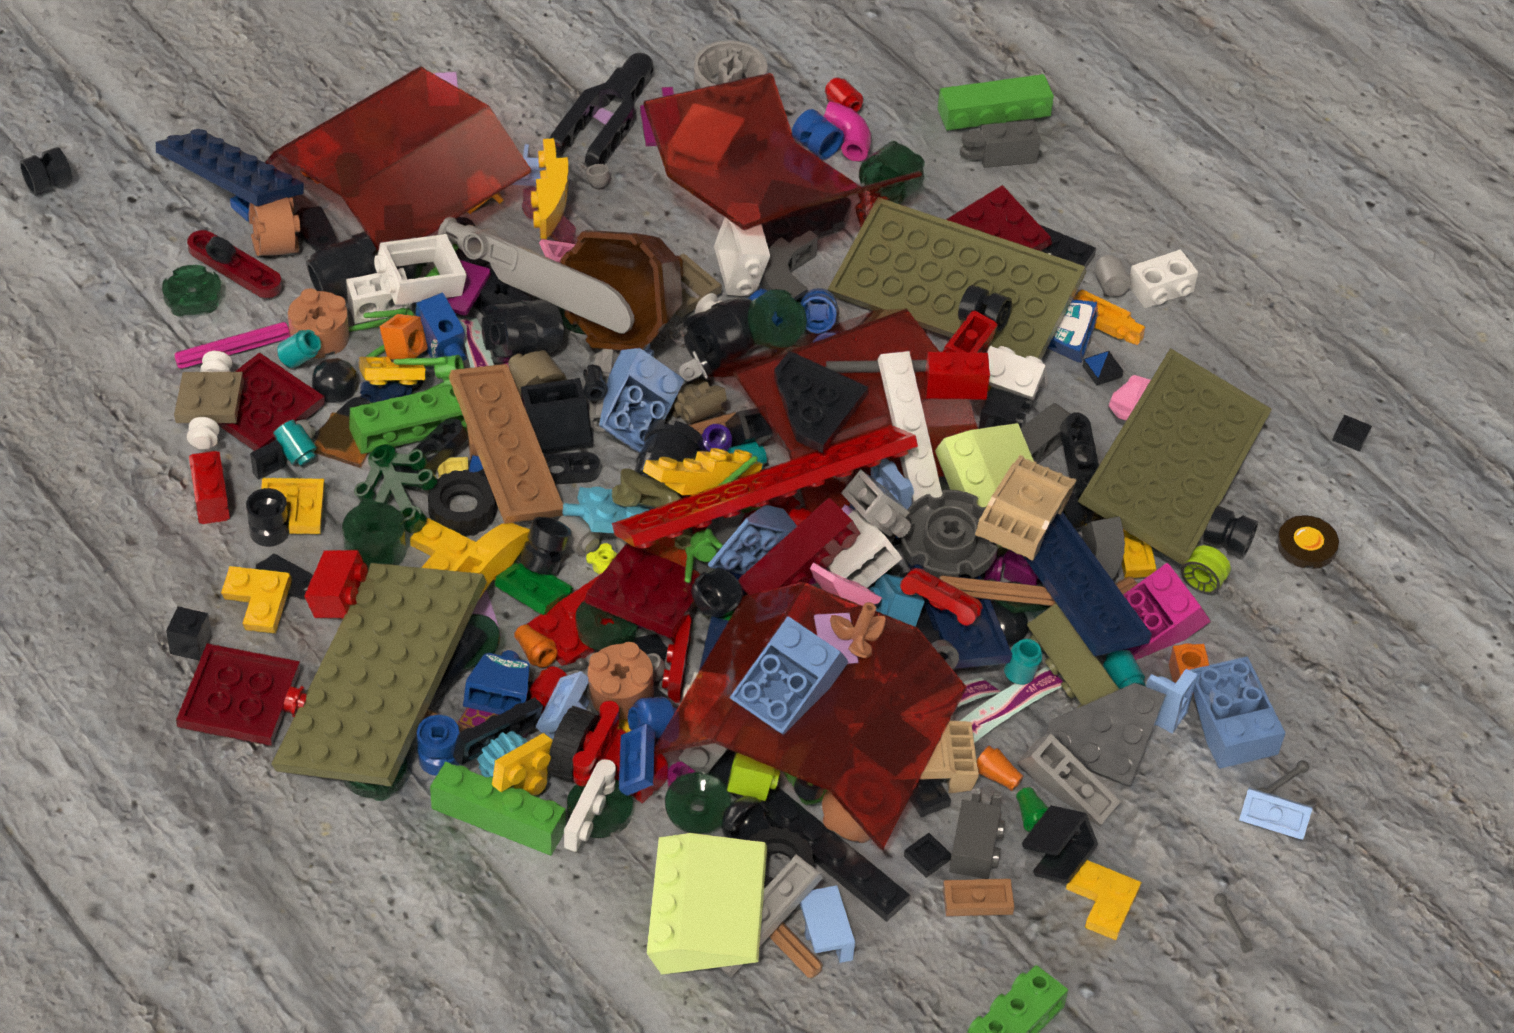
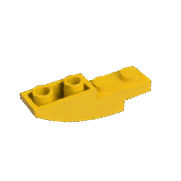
[531,138,568,240]
[643,448,763,495]
[450,523,530,601]

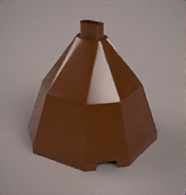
[560,230,684,350]

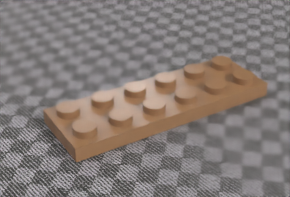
[449,364,563,524]

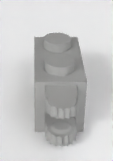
[841,470,911,538]

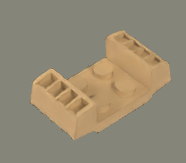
[975,455,1076,561]
[848,717,979,793]

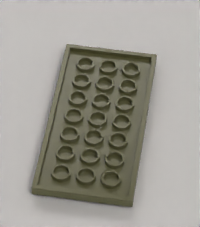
[827,197,1086,360]
[1078,348,1272,565]
[271,563,487,786]

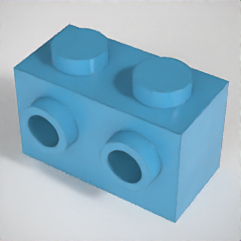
[869,573,925,636]

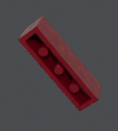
[738,498,861,618]

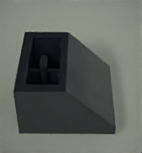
[521,378,592,453]

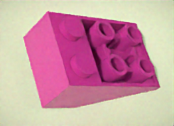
[1123,562,1211,660]

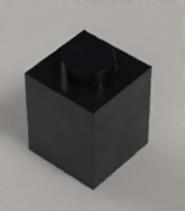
[725,407,773,447]
[166,606,212,661]

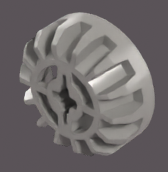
[694,41,768,106]

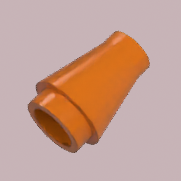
[514,624,557,668]
[977,745,1024,791]

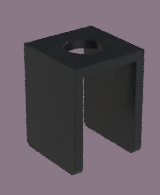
[1022,805,1098,883]

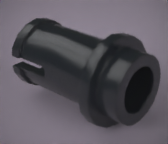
[583,364,607,401]

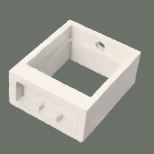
[714,205,770,296]
[374,234,466,305]

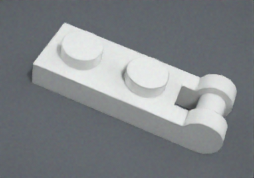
[564,759,616,852]

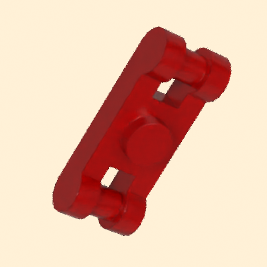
[900,568,983,626]
[573,700,620,786]

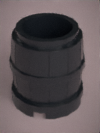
[306,231,377,300]
[683,297,766,370]
[481,300,564,363]
[634,419,705,498]

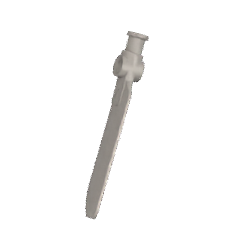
[438,217,634,333]

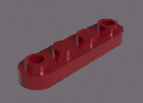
[187,230,282,298]

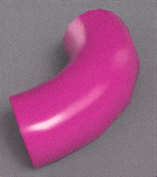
[824,101,872,162]

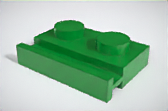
[494,563,573,615]

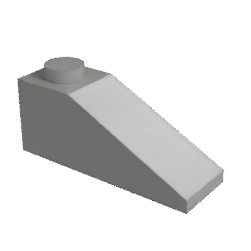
[1017,733,1121,826]

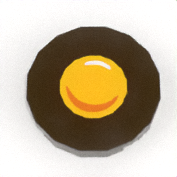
[1277,515,1339,569]

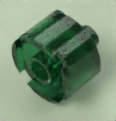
[859,141,925,204]
[342,498,406,568]

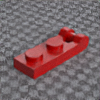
[662,615,691,703]

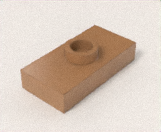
[943,879,1014,916]

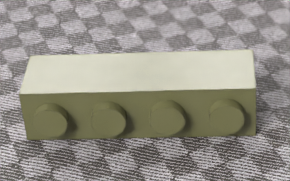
[1027,603,1120,708]

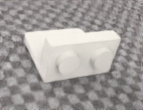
[987,346,1049,400]

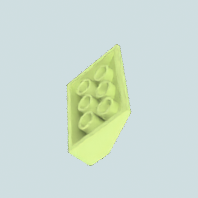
[935,423,1034,556]
[647,833,767,975]

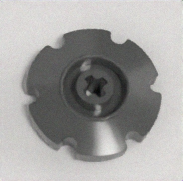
[900,490,998,578]

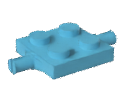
[562,487,651,533]

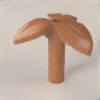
[830,602,886,658]

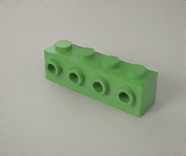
[937,74,1054,131]
[349,385,466,454]
[430,761,566,856]
[968,965,1068,1033]

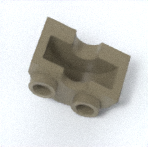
[508,350,567,397]
[670,378,727,424]

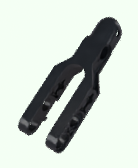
[549,52,653,167]

